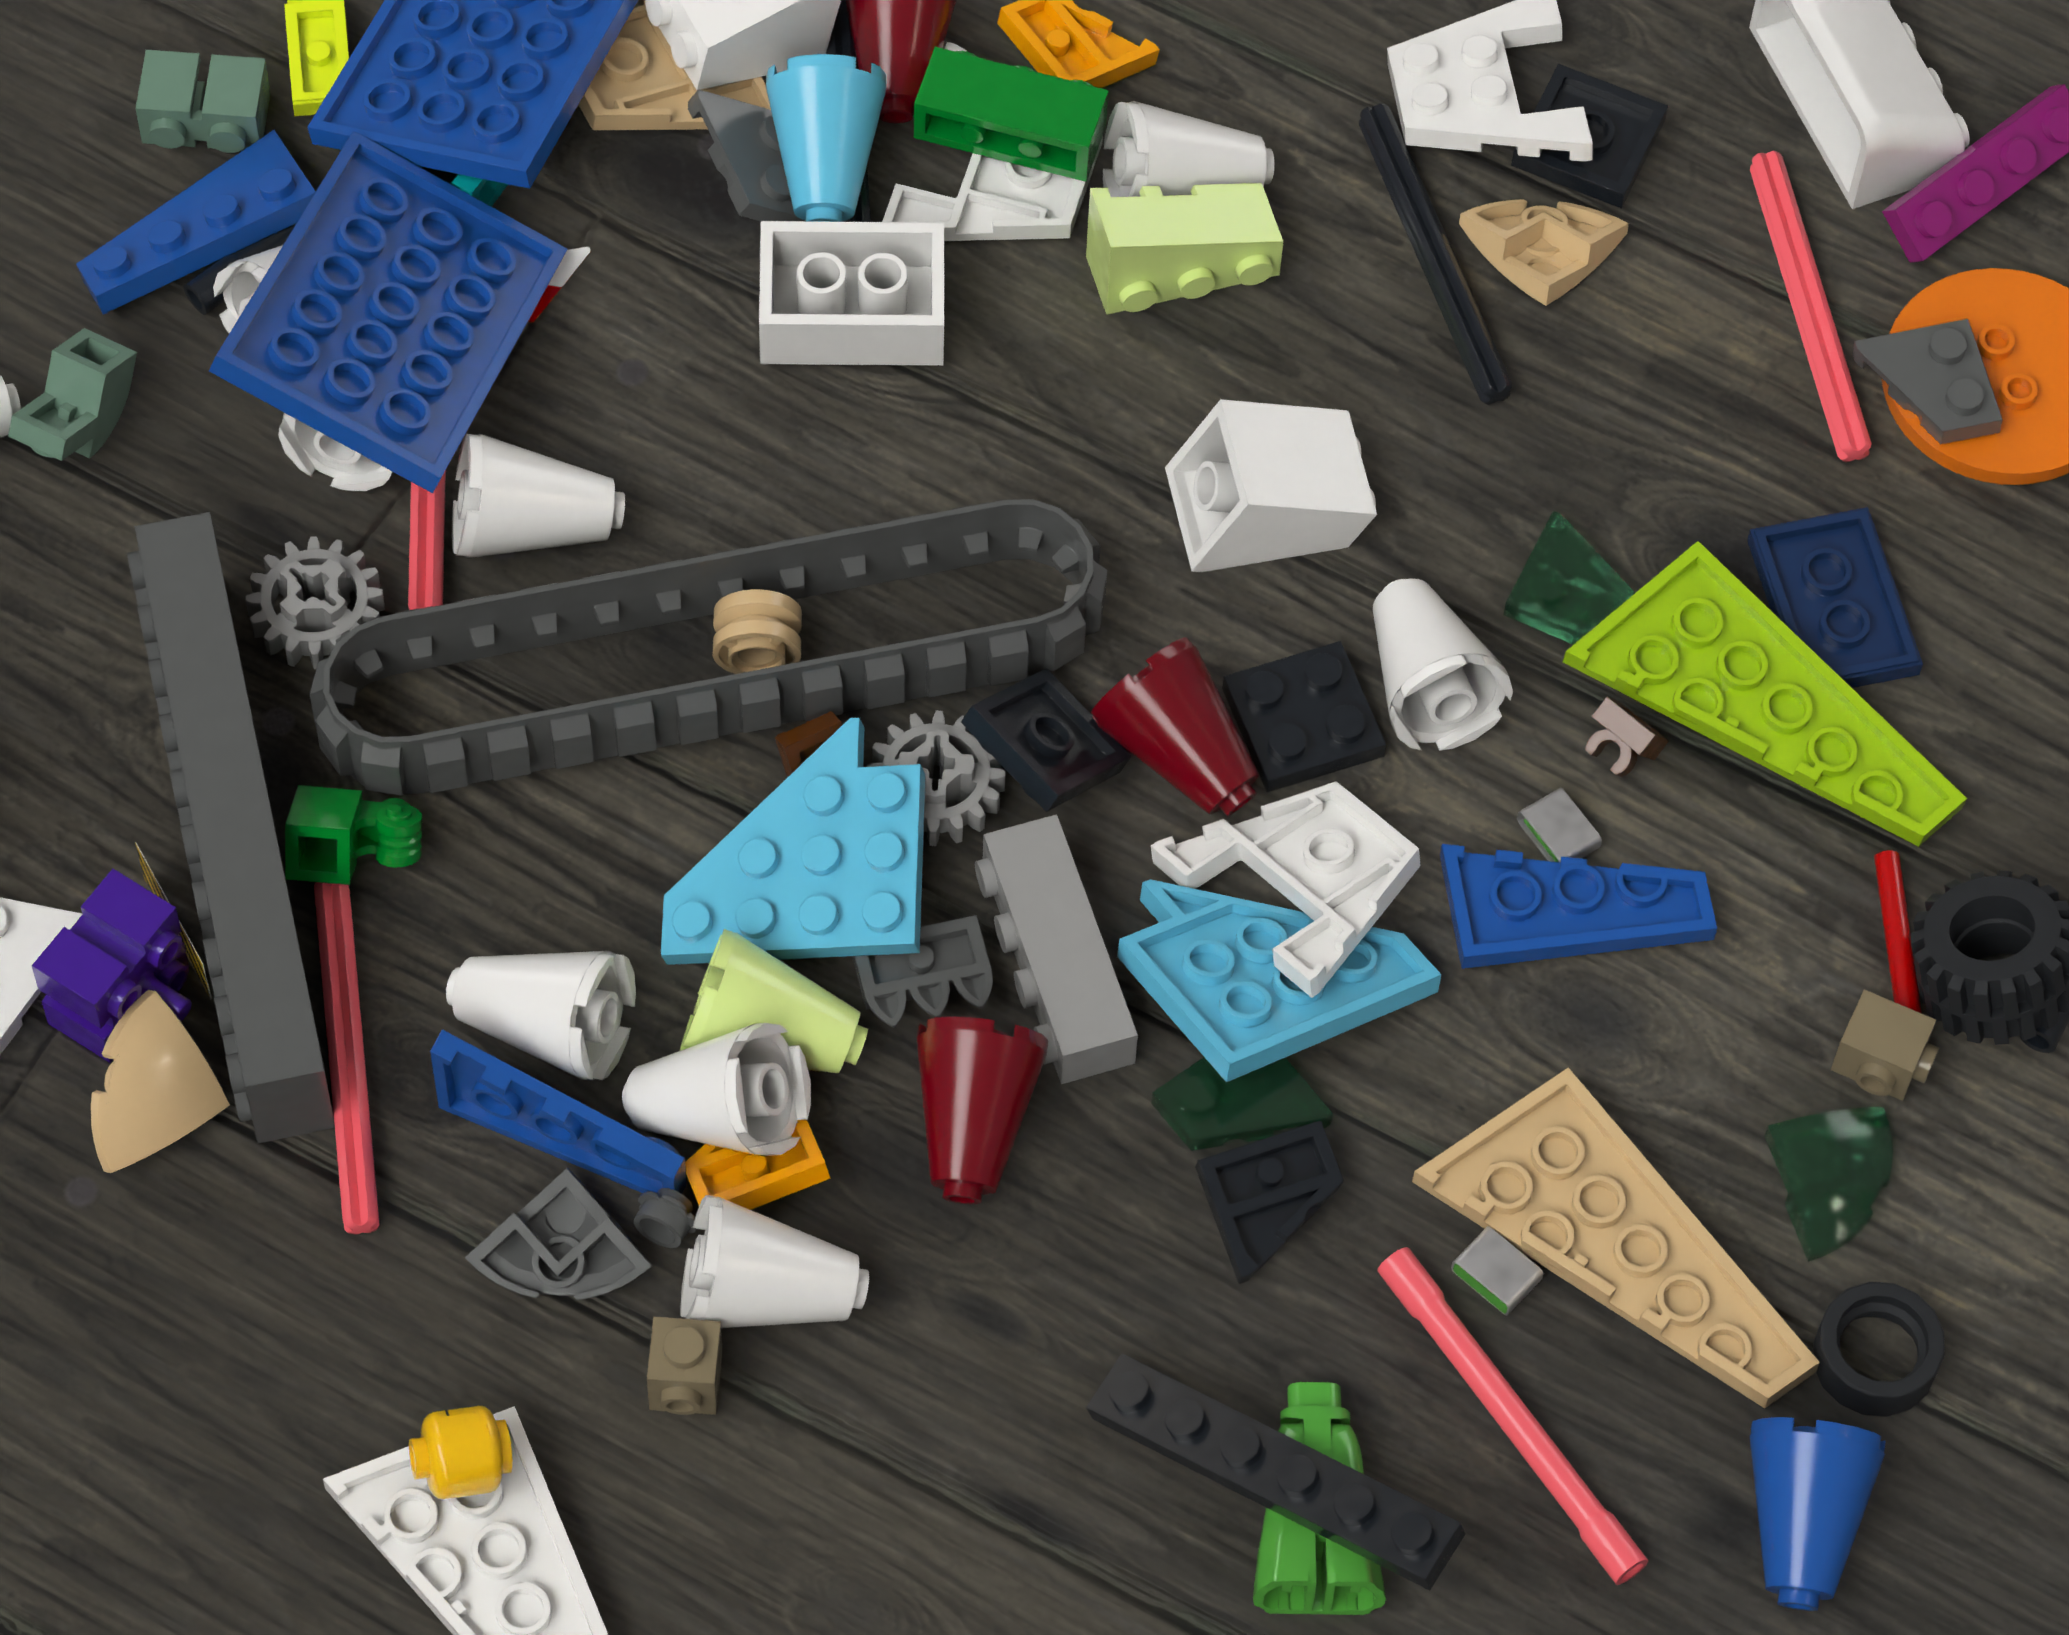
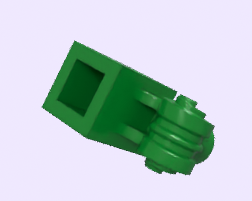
[285,785,422,885]

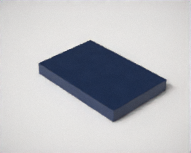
[1747,507,1923,688]

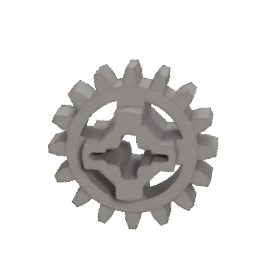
[246,536,385,669]
[867,710,1005,846]

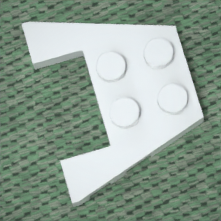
[1387,0,1593,161]
[882,42,1103,241]
[1151,781,1421,998]

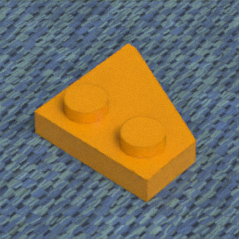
[997,0,1160,88]
[685,1120,831,1210]

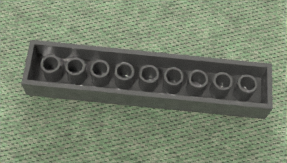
[127,512,335,1144]

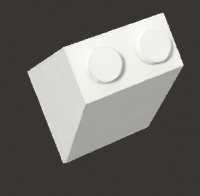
[645,0,841,90]
[1165,399,1377,572]

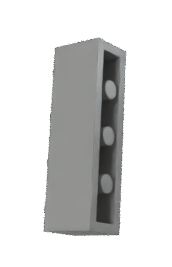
[975,814,1138,1084]

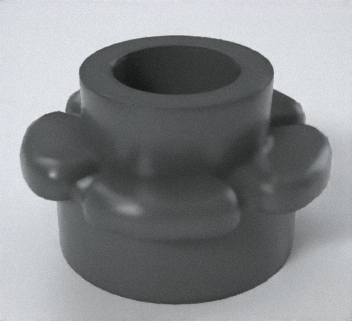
[634,1188,696,1248]

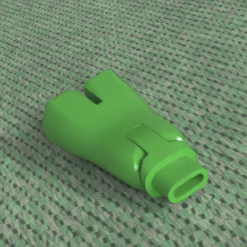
[1253,1382,1386,1615]

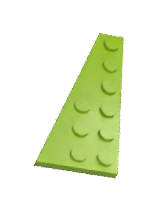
[1562,541,1967,847]

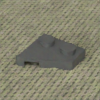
[688,89,802,221]
[1852,319,2003,444]

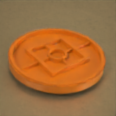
[1882,268,2069,485]

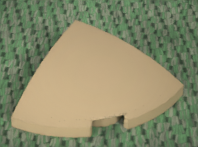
[1459,199,1629,306]
[91,990,230,1173]

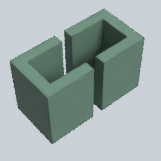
[135,50,271,153]

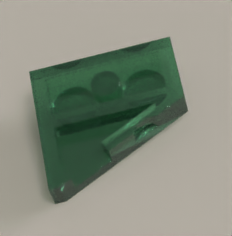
[1503,511,1635,645]
[1151,1057,1333,1151]

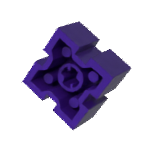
[32,868,192,1063]

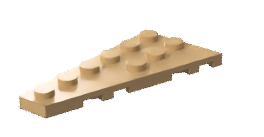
[1412,1067,1820,1408]

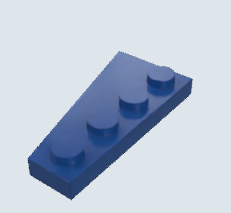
[76,130,316,314]
[1440,844,1717,969]
[430,1030,687,1194]

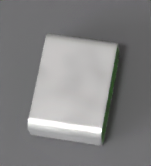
[1517,787,1602,862]
[1451,1226,1544,1315]

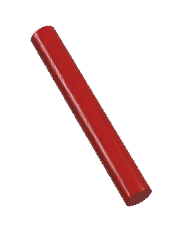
[1874,850,1922,1014]

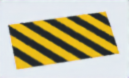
[135,842,211,998]

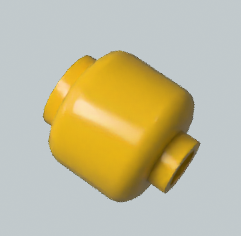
[409,1406,513,1499]

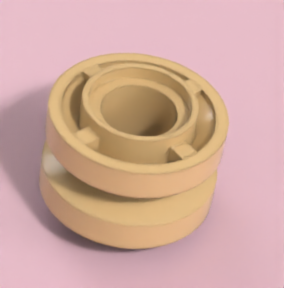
[713,589,802,674]

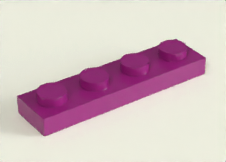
[1882,84,2069,262]

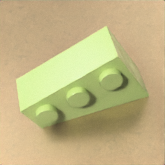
[1086,183,1283,315]

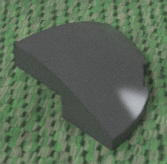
[465,1168,653,1300]

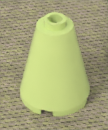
[680,929,868,1073]

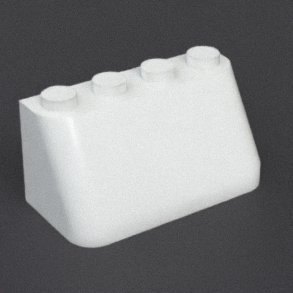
[1749,0,1970,209]

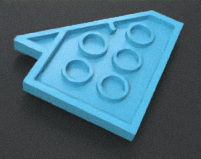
[661,718,926,965]
[1117,879,1442,1082]

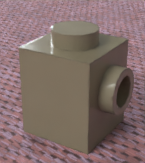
[1831,989,1939,1101]
[647,1316,722,1415]

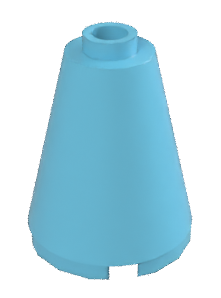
[766,54,886,222]

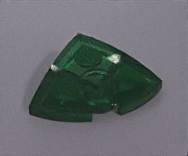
[1764,1107,1893,1262]

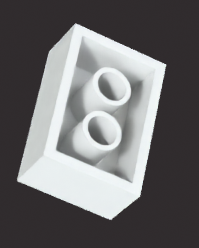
[759,221,944,366]

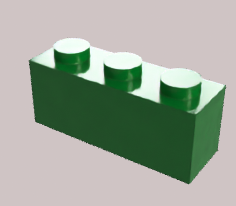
[914,47,1109,182]

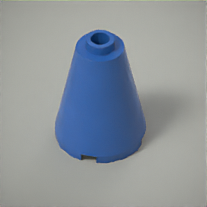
[1750,1417,1886,1611]

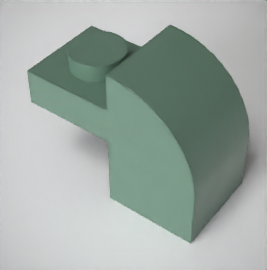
[8,328,137,461]

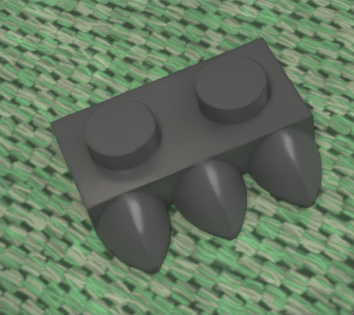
[852,915,993,1028]

